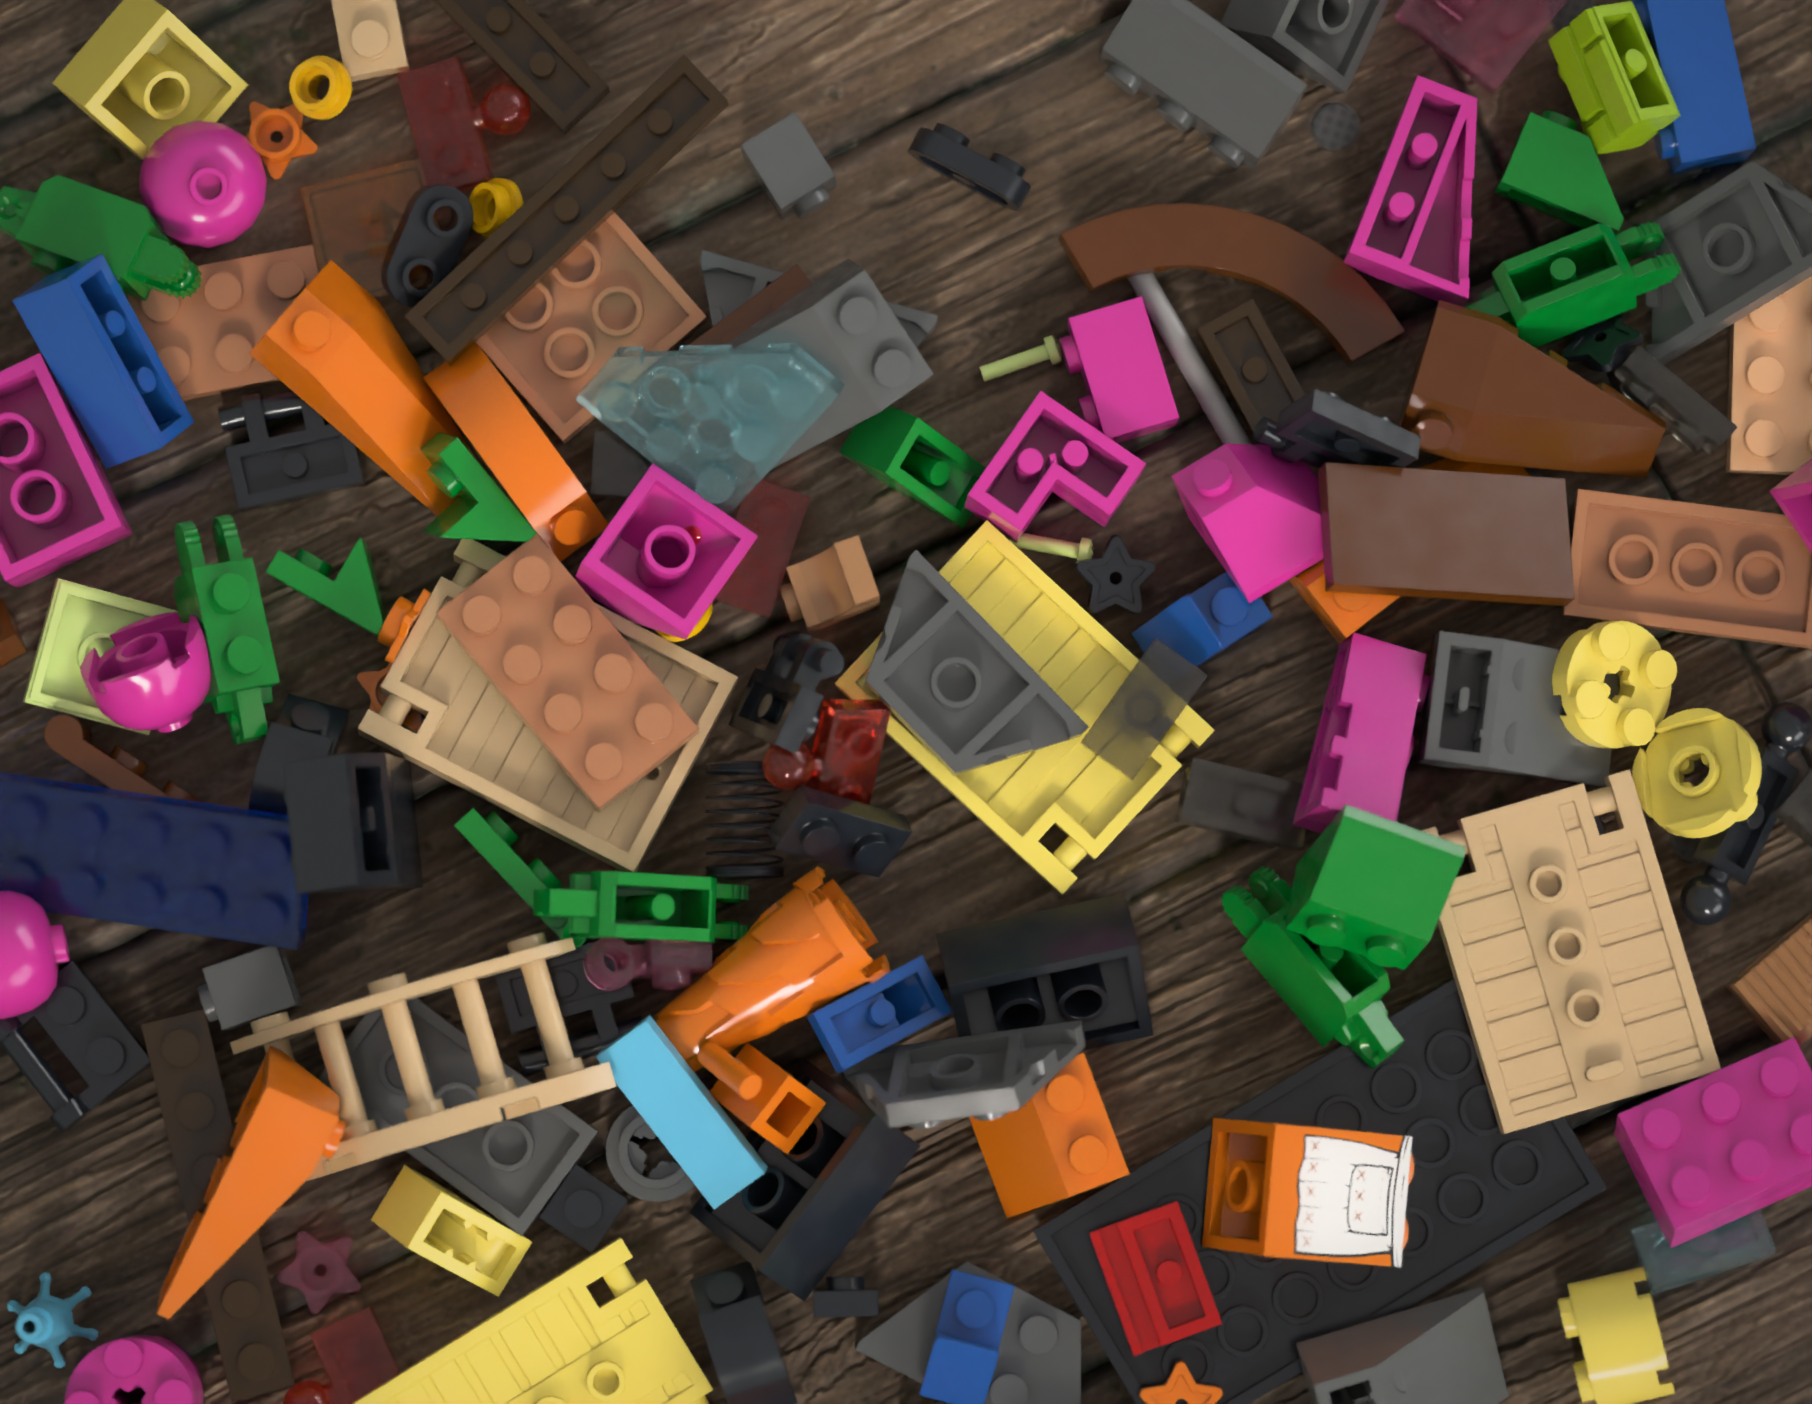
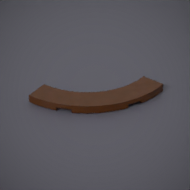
[1058,203,1405,366]

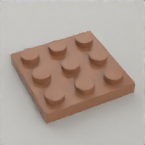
[476,212,708,445]

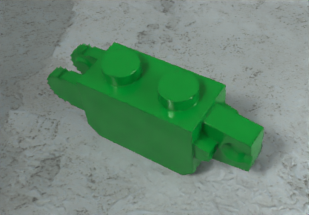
[0,175,203,301]
[1466,222,1682,348]
[174,514,280,745]
[1221,866,1404,1069]
[533,871,749,943]

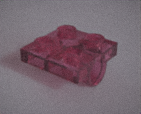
[1394,0,1568,95]

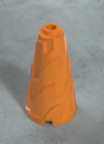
[654,866,890,1072]

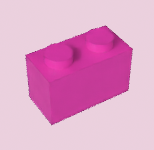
[1059,296,1179,443]

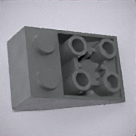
[1416,631,1620,788]
[1296,1287,1509,1404]

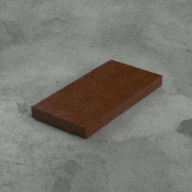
[1318,462,1575,606]

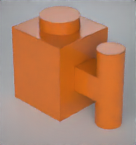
[698,1042,826,1154]

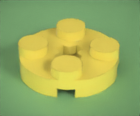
[1552,620,1677,748]
[1632,708,1762,838]

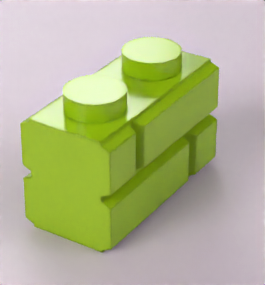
[1548,1,1681,155]

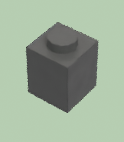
[741,112,836,220]
[198,944,303,1030]

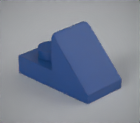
[1131,572,1273,686]
[807,955,953,1074]
[919,1269,1015,1404]

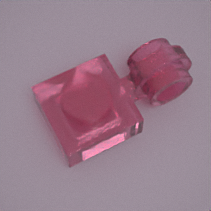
[583,938,712,991]

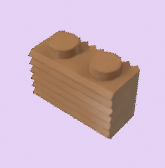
[1725,912,1812,1045]

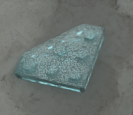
[575,343,845,515]

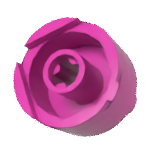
[64,1335,204,1404]

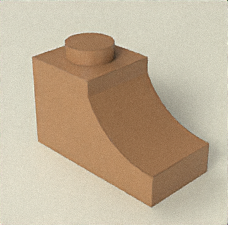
[779,535,880,633]

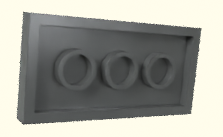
[318,998,599,1236]

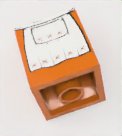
[1202,1118,1414,1267]

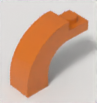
[423,342,609,562]

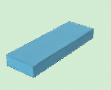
[596,1015,768,1210]

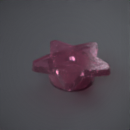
[277,1231,361,1314]

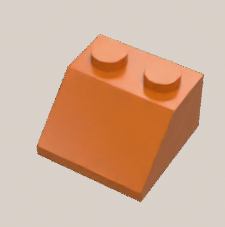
[969,1052,1130,1218]

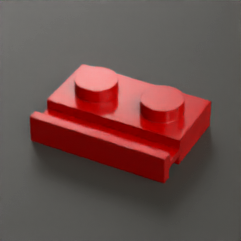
[1088,1200,1222,1356]

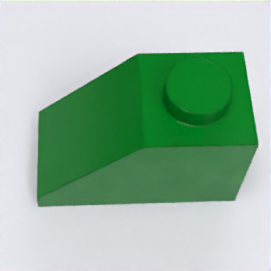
[1494,110,1624,234]
[839,406,986,528]

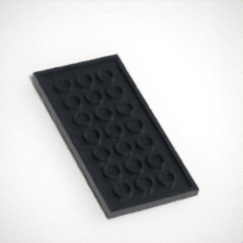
[1032,977,1607,1404]

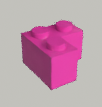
[964,391,1146,543]

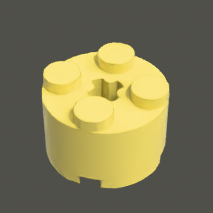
[1557,1267,1675,1404]

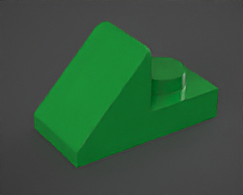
[420,432,537,542]
[266,537,386,637]

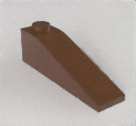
[1398,300,1666,478]

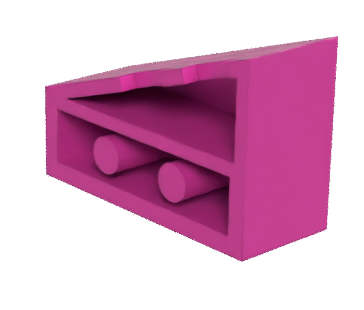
[1343,75,1477,307]
[1292,632,1430,834]

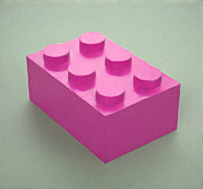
[0,353,133,589]
[1614,1037,1812,1248]

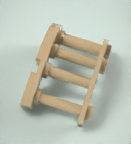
[230,932,617,1182]

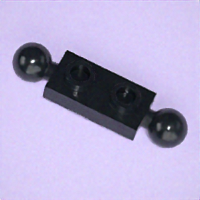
[1680,702,1812,926]

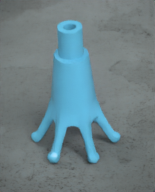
[7,1272,98,1368]

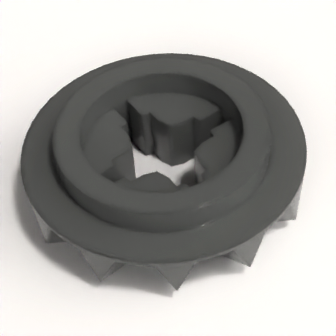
[606,1105,695,1202]

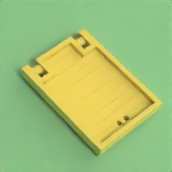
[835,520,1215,895]
[351,1237,713,1404]

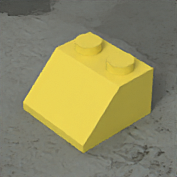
[52,0,248,160]

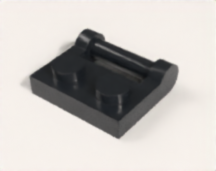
[0,961,150,1133]

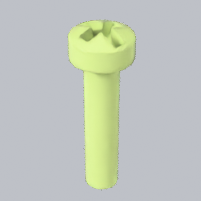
[980,335,1062,382]
[1010,533,1094,561]

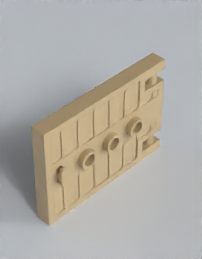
[357,539,738,872]
[1421,769,1721,1134]

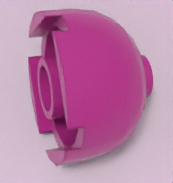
[138,120,267,248]
[80,612,212,733]
[0,891,70,1019]

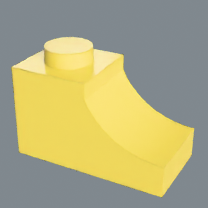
[371,1165,532,1297]

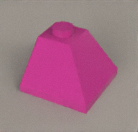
[1171,443,1324,603]
[574,463,758,640]

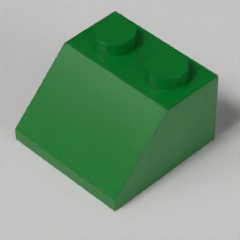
[1285,804,1466,970]

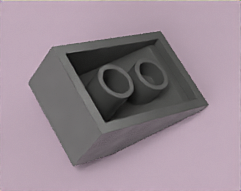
[691,258,934,473]

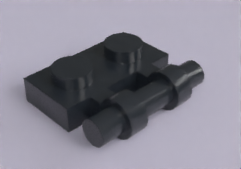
[1253,388,1421,470]
[218,390,366,512]
[728,631,844,754]
[495,939,643,1076]

